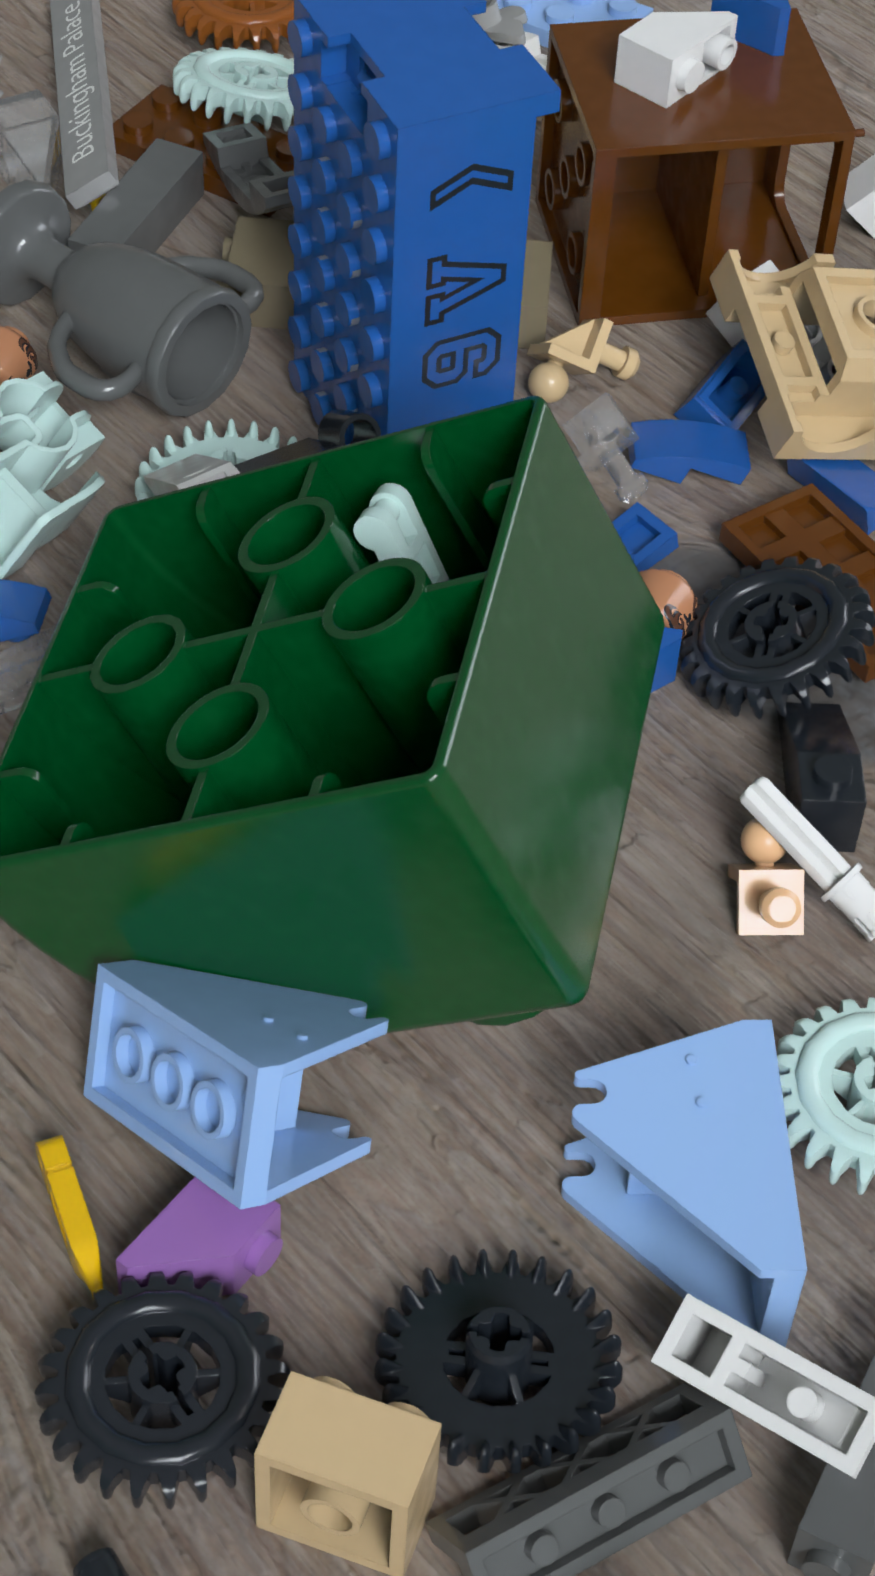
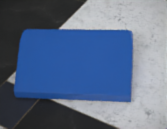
[673,338,766,430]
[787,459,875,535]

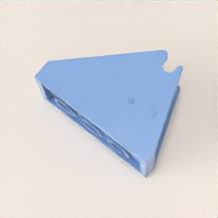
[83,960,389,1209]
[561,1020,807,1347]

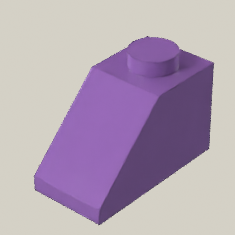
[116,1177,283,1296]

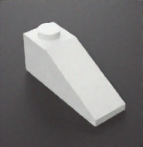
[651,1293,875,1479]

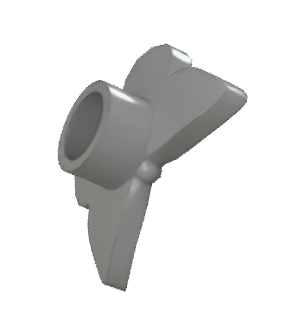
[472,0,528,45]

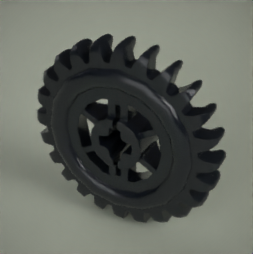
[679,556,875,720]
[374,1249,623,1474]
[34,1271,290,1510]

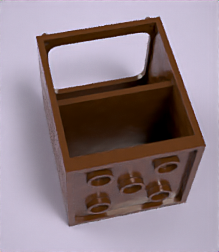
[535,8,865,326]

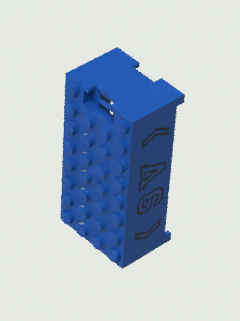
[287,0,561,445]

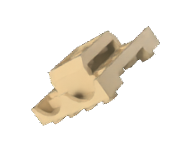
[709,249,875,460]

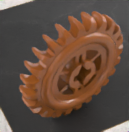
[172,0,294,53]

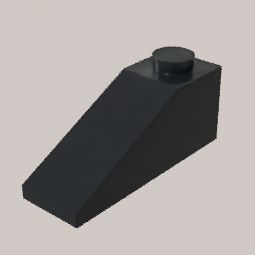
[777,702,867,852]

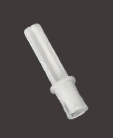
[740,776,875,942]

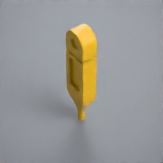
[35,1135,103,1300]

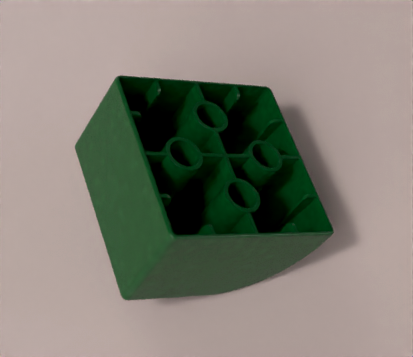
[0,396,665,1033]

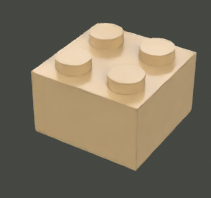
[254,1371,442,1576]

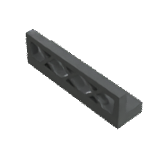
[425,1383,753,1576]

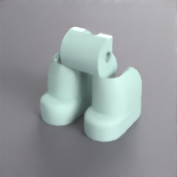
[0,371,105,580]

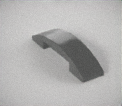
[202,122,294,215]

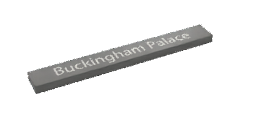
[50,0,119,210]

